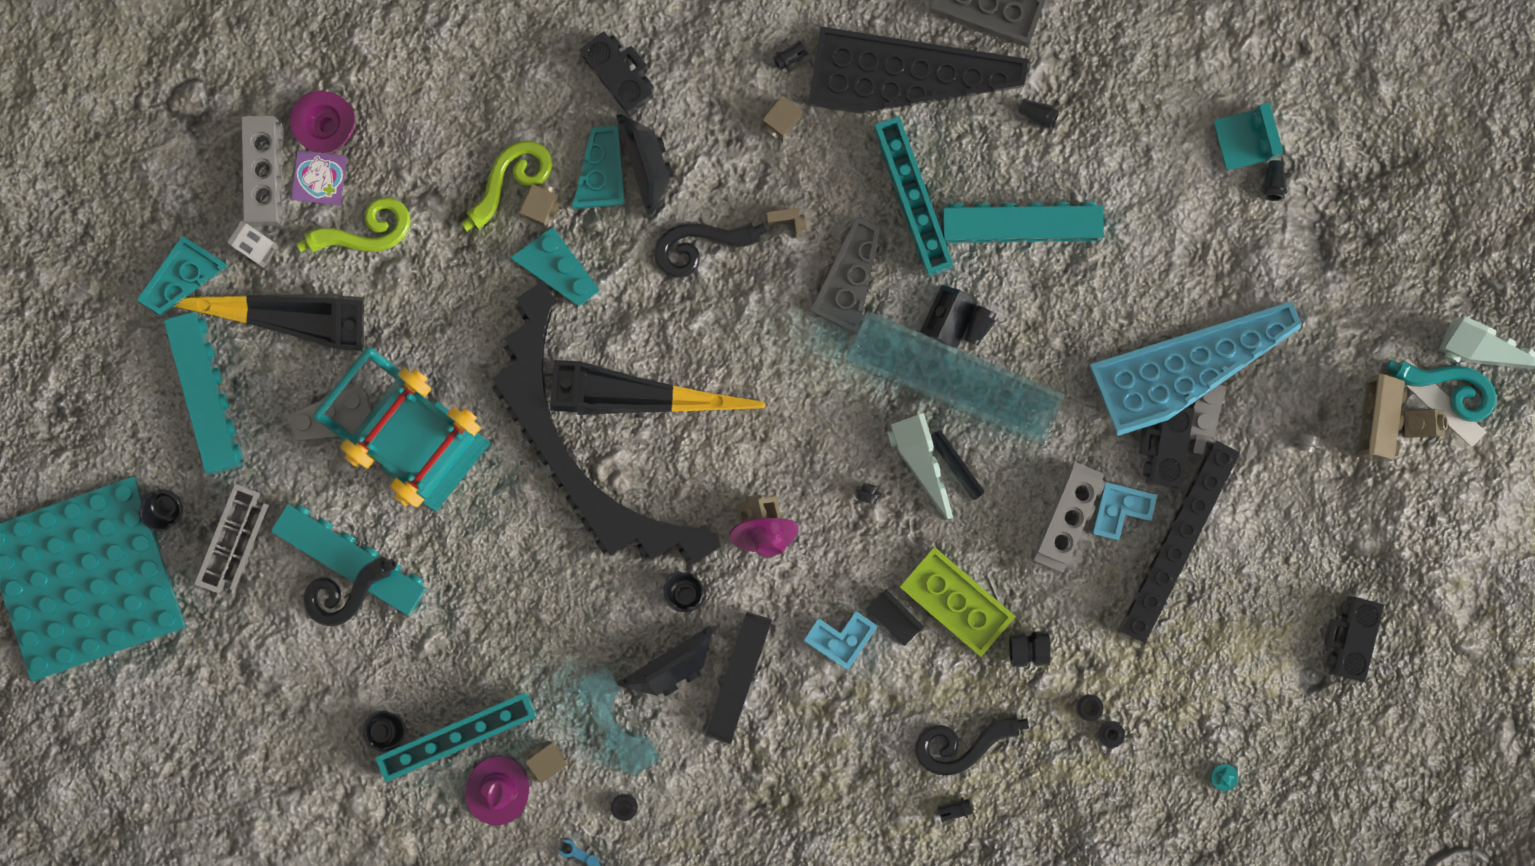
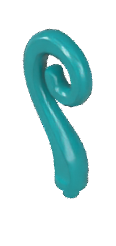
[1386,360,1497,422]

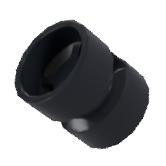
[1009,631,1051,667]

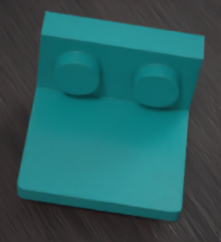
[1213,102,1283,171]

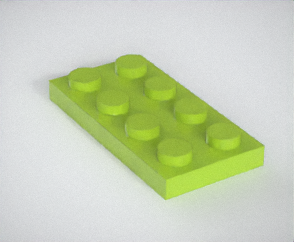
[899,547,1016,657]

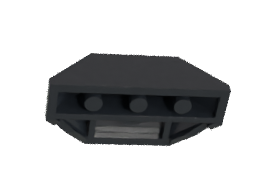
[616,114,674,219]
[617,626,713,697]

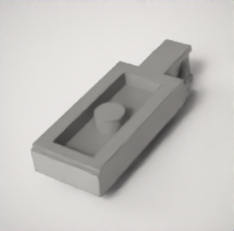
[1190,385,1226,456]

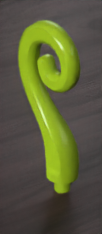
[461,140,552,232]
[296,197,410,253]

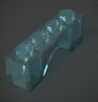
[578,666,662,776]

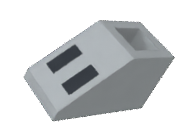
[227,221,278,268]

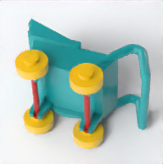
[313,347,491,512]

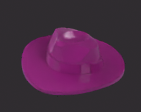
[290,91,355,154]
[730,518,798,558]
[465,756,529,825]

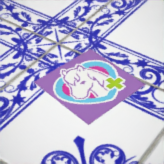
[291,151,347,205]

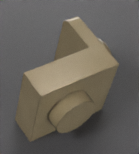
[767,205,806,238]
[1404,409,1448,438]

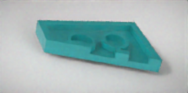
[572,125,625,210]
[510,227,600,307]
[137,235,228,317]

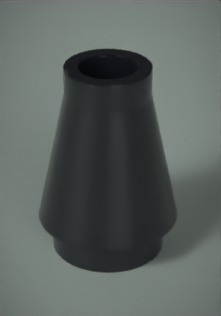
[1018,98,1060,130]
[1261,160,1288,201]
[965,305,997,346]

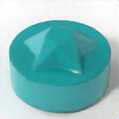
[1210,764,1238,791]

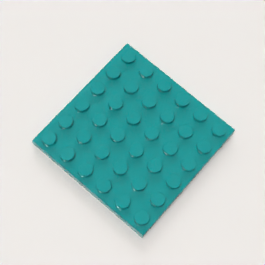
[0,477,186,682]

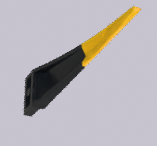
[174,293,365,351]
[550,360,765,415]

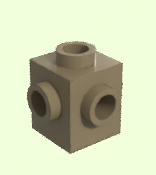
[736,494,782,522]

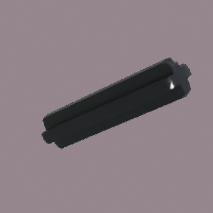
[931,430,984,500]

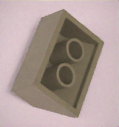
[1356,374,1407,462]

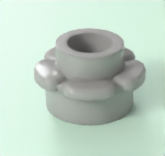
[1294,433,1321,453]

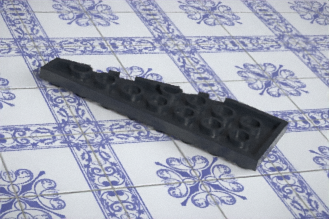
[808,27,1029,114]

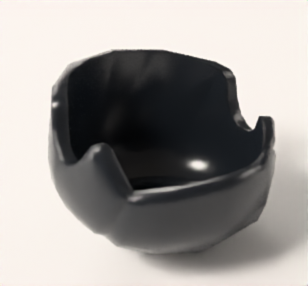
[139,489,184,532]
[663,571,704,613]
[362,710,406,752]

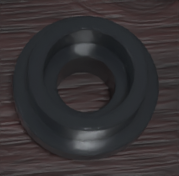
[855,483,882,504]
[1076,694,1104,721]
[1098,721,1125,748]
[611,794,638,821]

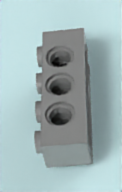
[242,116,285,226]
[1031,462,1106,573]
[194,483,269,594]

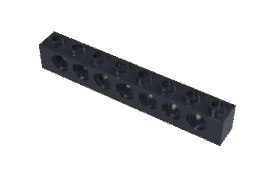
[1117,440,1240,644]

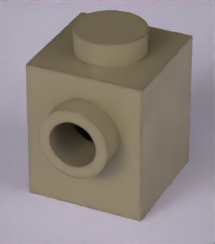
[762,95,803,141]
[520,183,560,227]
[525,742,569,784]

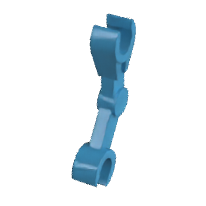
[559,839,601,866]

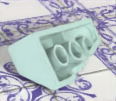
[1438,316,1535,369]
[887,413,953,520]

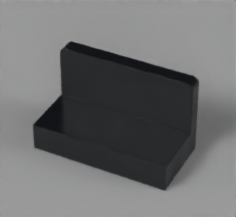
[920,285,978,349]
[866,589,924,646]

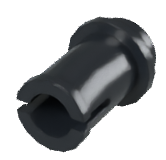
[773,40,808,71]
[938,797,973,823]

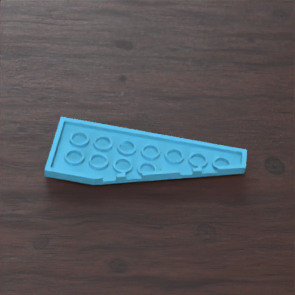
[1090,301,1301,436]

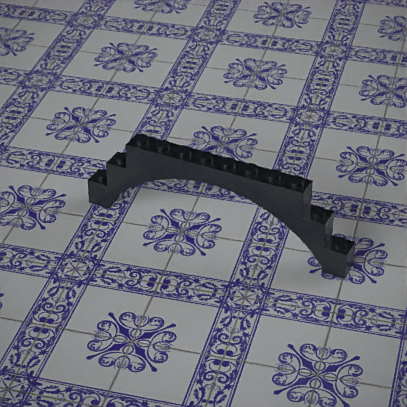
[492,281,721,565]

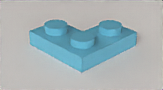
[1092,482,1158,541]
[803,611,878,670]

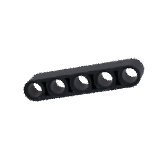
[705,611,772,745]

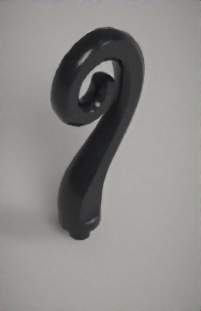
[654,222,767,278]
[303,557,397,626]
[915,714,1029,776]

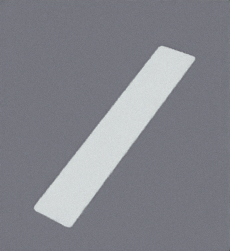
[1406,359,1486,446]

